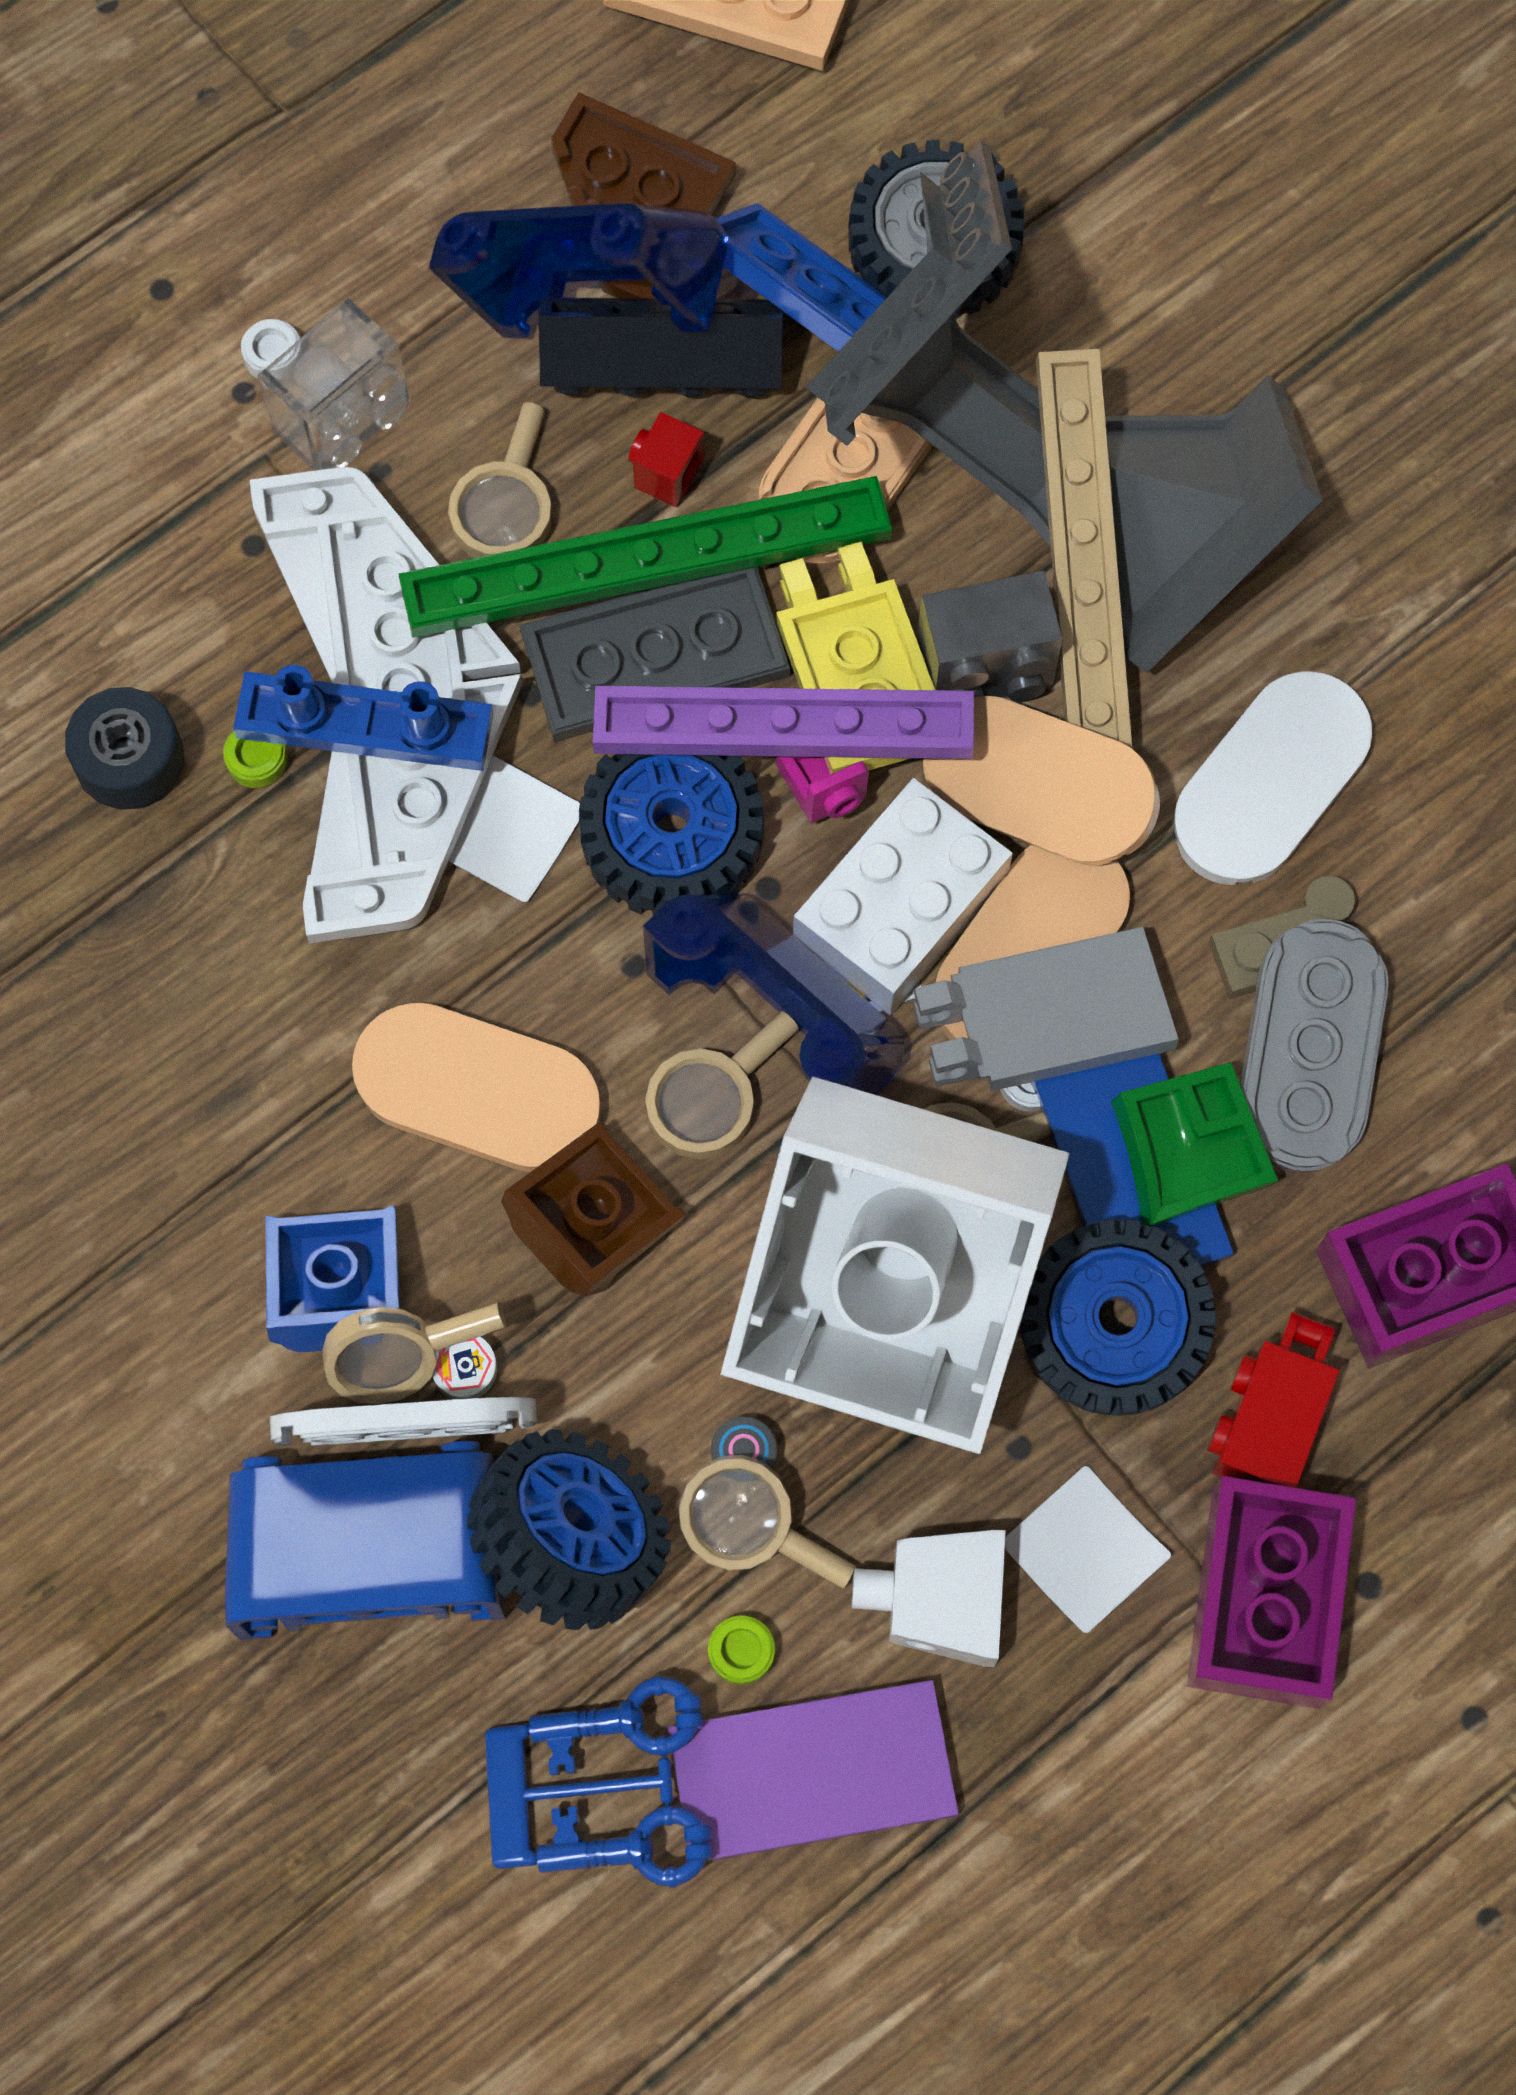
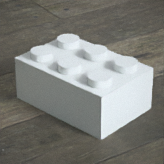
[793,778,1013,1017]

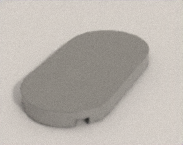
[1240,919,1388,1173]

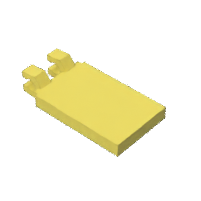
[777,542,935,775]

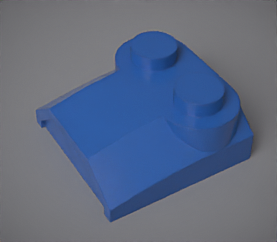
[265,1206,402,1352]

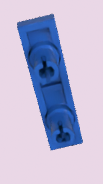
[233,665,494,771]

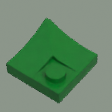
[1111,1062,1278,1227]

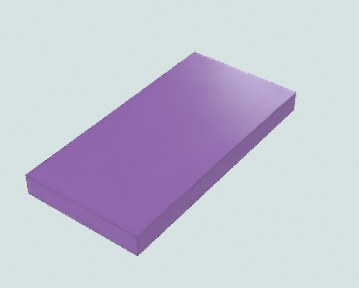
[668,1680,959,1862]

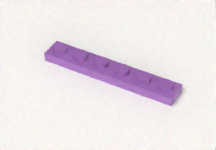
[593,686,974,759]

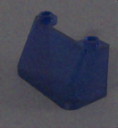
[429,203,728,338]
[643,893,905,1095]

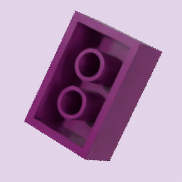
[1316,1163,1516,1369]
[1186,1476,1356,1709]

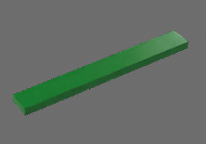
[398,476,892,638]

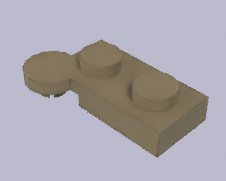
[1208,876,1355,999]

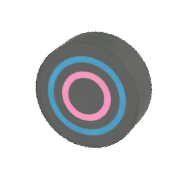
[711,1417,777,1486]

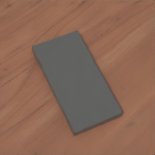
[520,567,790,742]

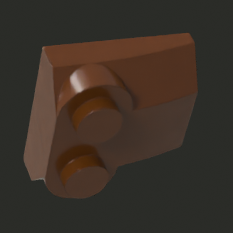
[501,1121,686,1296]

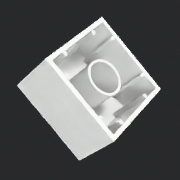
[720,1076,1069,1454]

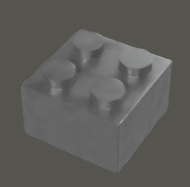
[917,571,1062,701]

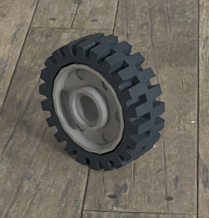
[848,140,1025,319]

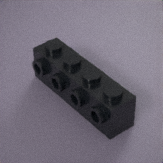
[538,297,783,396]

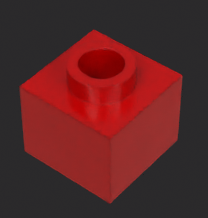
[628,412,705,508]

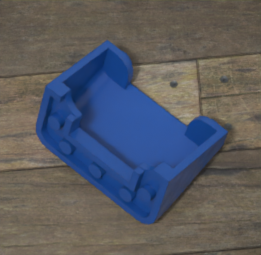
[225,1441,505,1640]

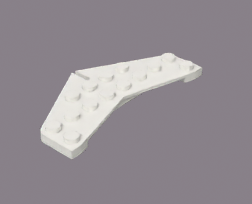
[250,467,522,944]

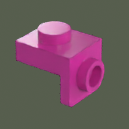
[776,756,869,824]

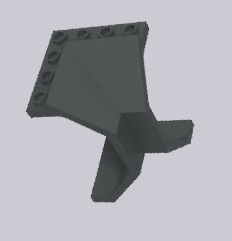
[806,140,1323,673]

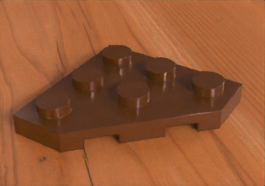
[551,92,736,298]

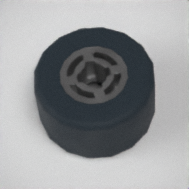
[65,687,184,810]

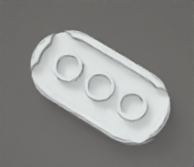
[1173,671,1372,885]
[270,1397,538,1446]

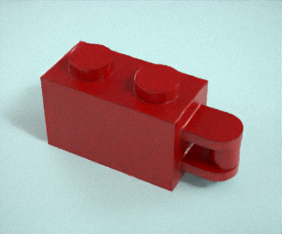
[1207,1311,1339,1488]

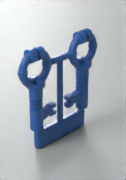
[485,1675,713,1888]

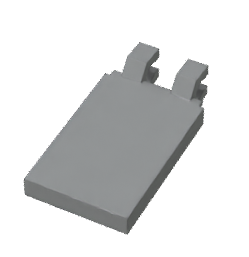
[913,927,1179,1091]

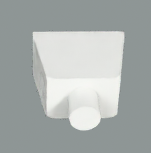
[852,1530,1005,1667]

